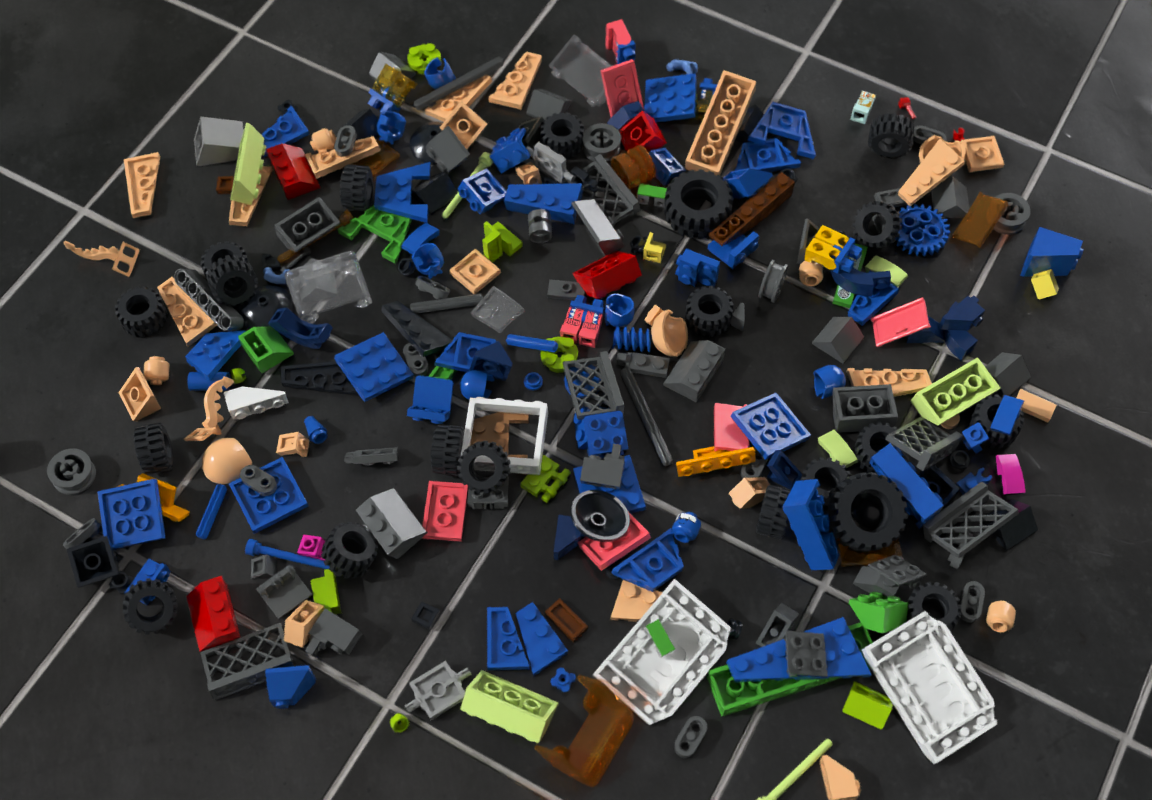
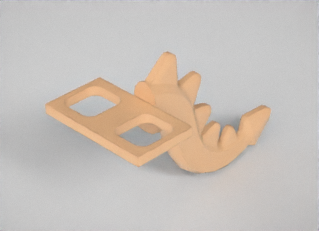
[64,241,140,277]
[184,376,234,441]

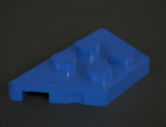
[735,138,801,172]
[185,330,246,381]
[435,332,496,372]
[612,528,684,592]

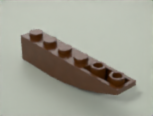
[709,172,795,246]

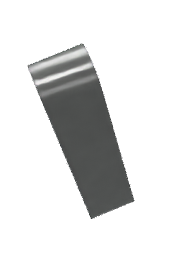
[174,269,244,331]

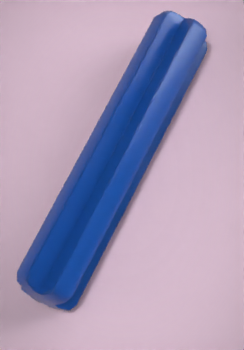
[506,334,558,352]
[196,484,227,539]

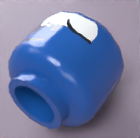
[672,512,701,543]

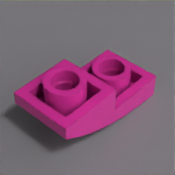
[996,454,1026,494]
[297,534,345,561]

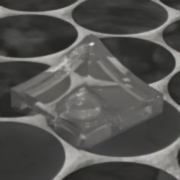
[471,286,525,333]

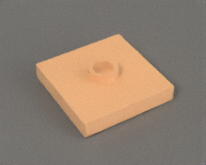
[961,136,1005,172]
[449,248,501,294]

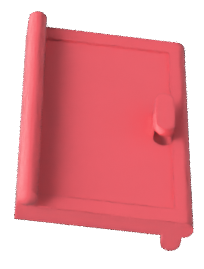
[870,297,931,347]
[714,403,750,452]

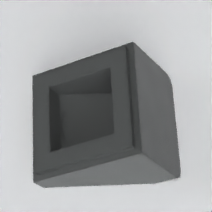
[731,303,745,331]
[251,554,277,579]

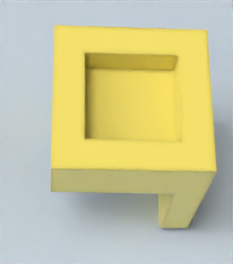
[643,232,666,263]
[1031,269,1059,299]

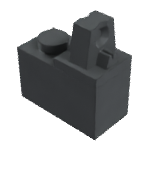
[580,444,625,490]
[305,609,363,657]

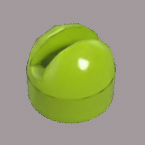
[231,368,246,384]
[390,713,409,733]

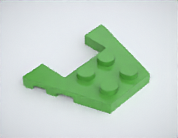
[338,205,412,264]

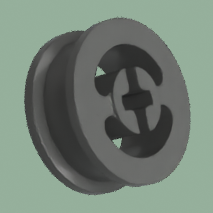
[583,123,621,162]
[986,193,1030,235]
[758,259,789,303]
[47,449,96,495]

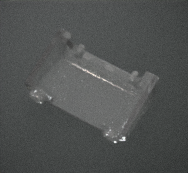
[549,34,613,107]
[285,251,372,324]

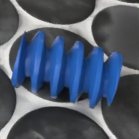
[613,326,652,353]

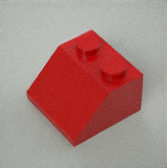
[619,111,667,158]

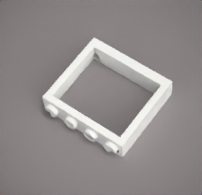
[460,397,548,475]

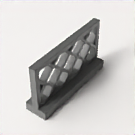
[566,154,641,223]
[563,351,624,420]
[885,417,964,471]
[923,481,1019,558]
[200,623,295,700]

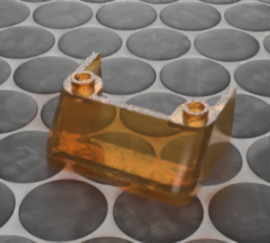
[534,675,634,787]

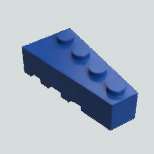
[504,183,583,224]
[869,443,944,529]
[783,479,839,570]

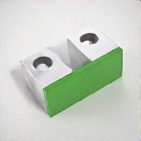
[637,184,667,208]
[644,619,675,658]

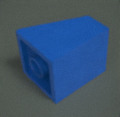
[1020,227,1084,277]

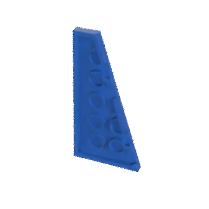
[726,617,871,682]

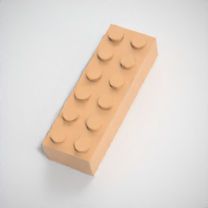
[685,70,756,176]

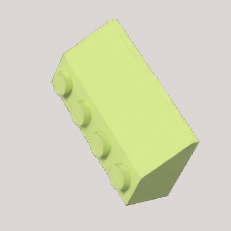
[230,123,266,205]
[910,358,1001,426]
[460,670,559,743]

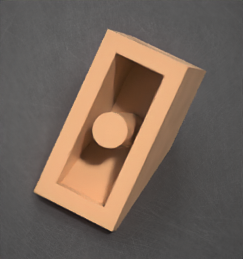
[729,477,770,509]
[284,600,324,647]
[819,755,861,800]

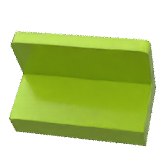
[482,221,503,263]
[489,222,523,256]
[311,569,341,615]
[843,681,893,729]

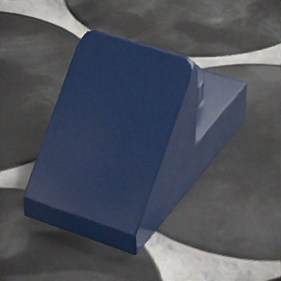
[767,450,802,490]

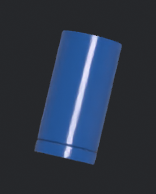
[188,372,230,391]

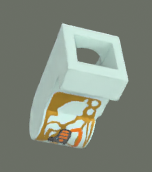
[850,91,876,124]

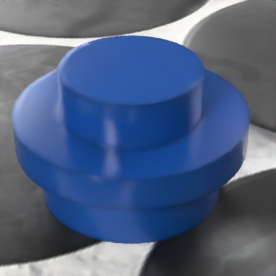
[524,372,543,391]

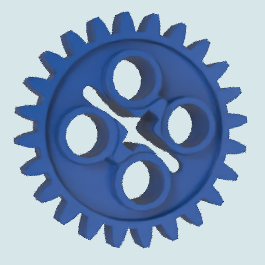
[895,204,950,256]

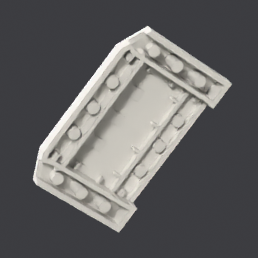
[593,579,731,725]
[862,611,997,764]

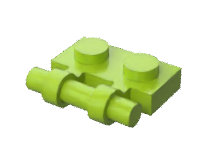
[520,455,571,503]

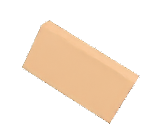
[1016,389,1057,423]

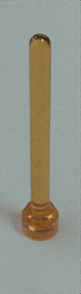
[277,210,353,262]

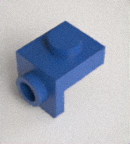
[962,422,989,453]

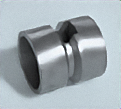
[528,209,552,243]

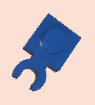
[956,468,992,495]

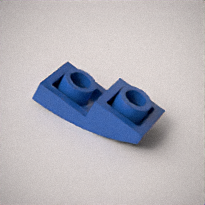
[401,223,439,254]
[990,395,1024,436]

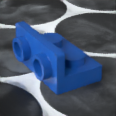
[644,148,686,186]
[125,559,171,605]

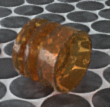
[611,145,656,190]

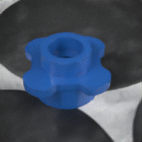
[551,668,576,692]

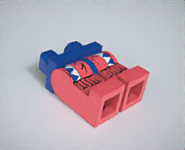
[606,19,636,64]
[560,295,604,348]

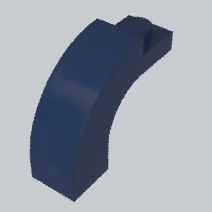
[829,258,891,296]
[943,295,979,361]
[268,307,333,349]

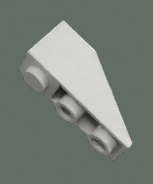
[224,386,289,420]

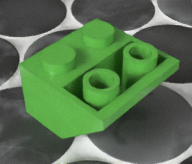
[238,327,294,373]
[849,592,908,633]

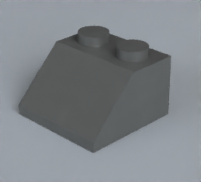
[425,126,470,174]

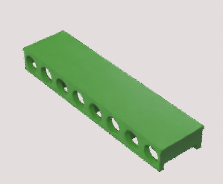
[707,622,873,717]

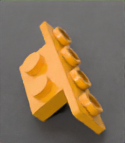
[676,446,756,477]
[117,473,190,522]

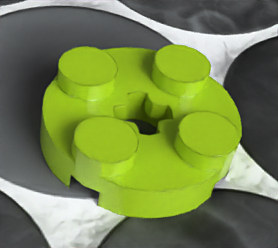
[408,43,441,75]
[541,337,578,373]

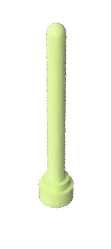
[442,152,493,219]
[757,739,832,800]

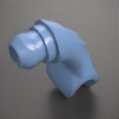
[667,60,698,74]
[263,267,295,285]

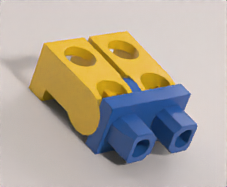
[805,225,862,274]

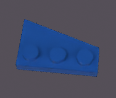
[261,106,309,157]
[848,270,899,326]
[516,602,568,676]
[487,607,530,670]

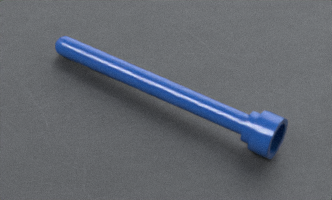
[245,539,330,569]

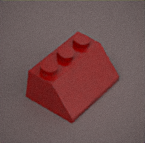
[266,143,320,200]
[573,251,642,299]
[186,576,240,652]

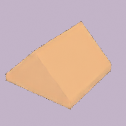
[440,101,488,150]
[118,367,161,421]

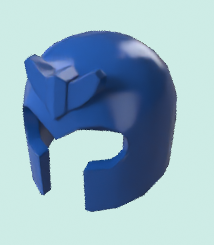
[424,57,456,90]
[377,111,406,144]
[412,243,444,279]
[604,294,635,328]
[813,365,846,399]
[460,370,494,400]

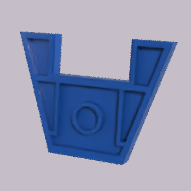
[748,102,816,159]
[374,162,431,223]

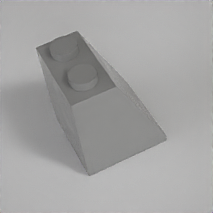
[194,117,244,166]

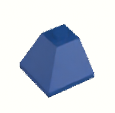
[265,665,316,709]

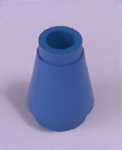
[304,416,327,444]

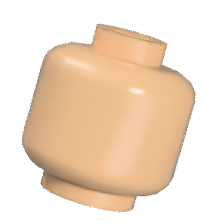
[310,128,336,152]
[799,261,823,286]
[144,356,170,385]
[986,601,1016,632]

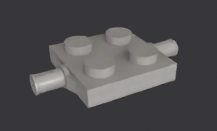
[526,142,575,184]
[405,661,472,720]

